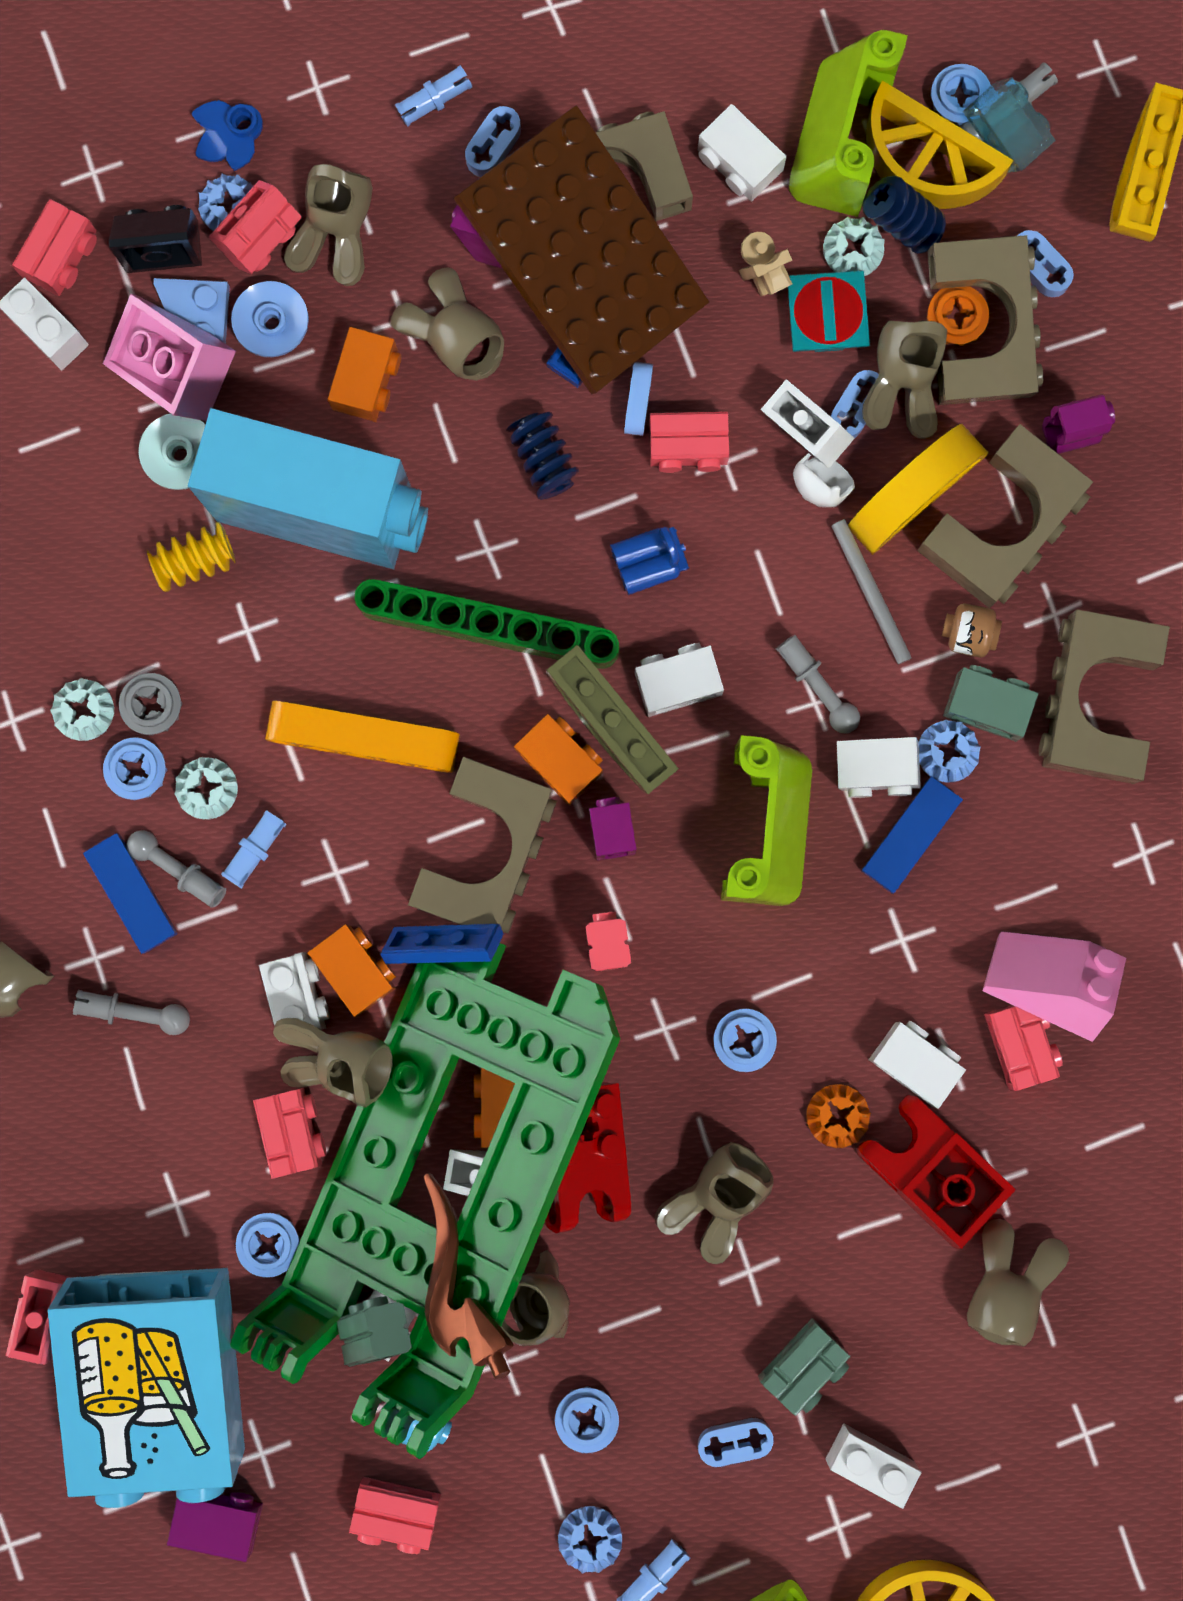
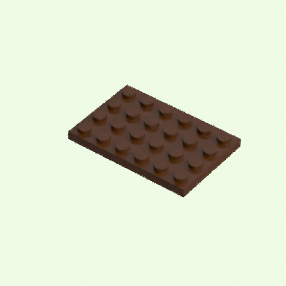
[453,105,709,394]

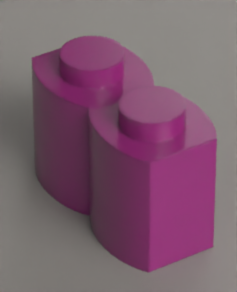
[1042,394,1115,454]

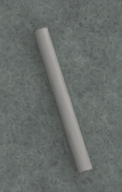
[831,519,912,665]

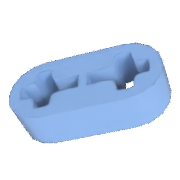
[465,106,521,177]
[1018,230,1074,298]
[624,362,653,436]
[831,370,879,438]
[698,1418,773,1467]

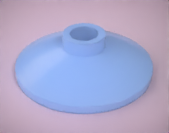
[231,281,309,357]

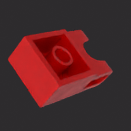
[544,1082,631,1233]
[857,1095,1016,1249]

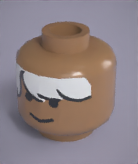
[942,603,1002,658]

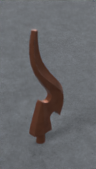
[423,1173,514,1379]

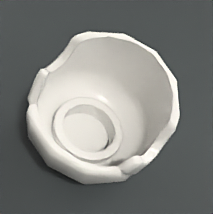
[793,453,855,507]

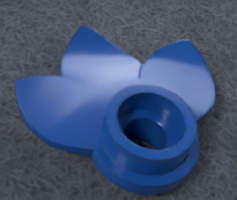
[192,100,263,171]

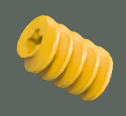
[147,522,236,592]

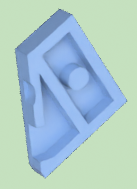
[153,278,230,344]

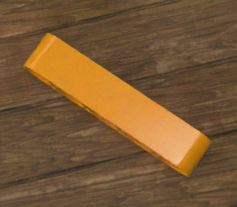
[265,701,460,773]

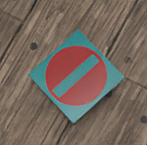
[788,271,870,352]

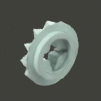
[823,217,885,276]
[50,678,114,741]
[174,757,238,819]

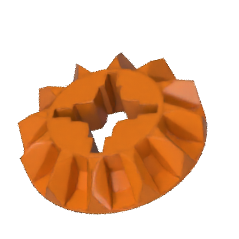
[927,286,989,346]
[806,1084,871,1148]

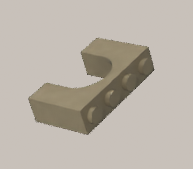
[596,111,693,222]
[927,235,1043,405]
[917,424,1093,608]
[1039,609,1170,784]
[408,757,557,933]

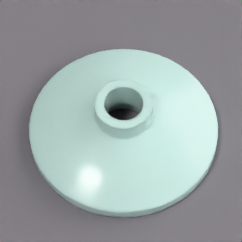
[139,413,205,490]

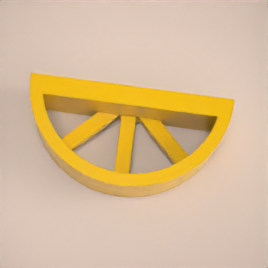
[866,80,1014,209]
[1110,83,1183,242]
[848,424,989,555]
[857,1560,996,1601]

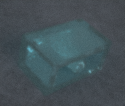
[962,77,1056,173]

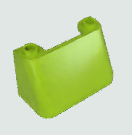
[789,30,908,217]
[721,735,812,906]

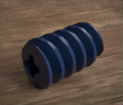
[862,175,946,254]
[506,412,579,500]

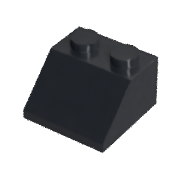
[109,205,202,273]

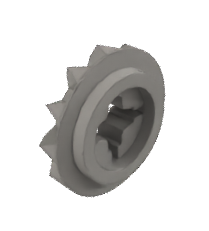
[119,673,183,736]

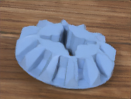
[930,64,992,126]
[198,173,253,231]
[919,720,981,783]
[103,738,167,800]
[713,1009,777,1072]
[236,1213,300,1277]
[555,1386,619,1453]
[558,1506,622,1573]

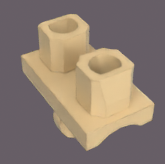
[739,232,792,296]

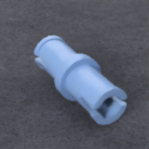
[395,65,473,127]
[221,810,287,889]
[616,1539,691,1601]

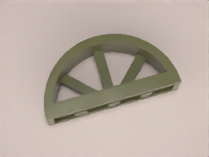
[546,645,679,794]

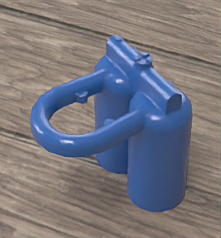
[610,527,689,595]

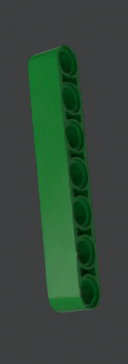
[355,579,619,669]

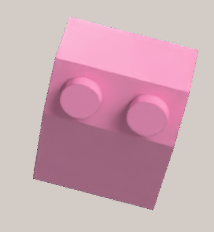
[103,294,236,421]
[982,932,1126,1042]

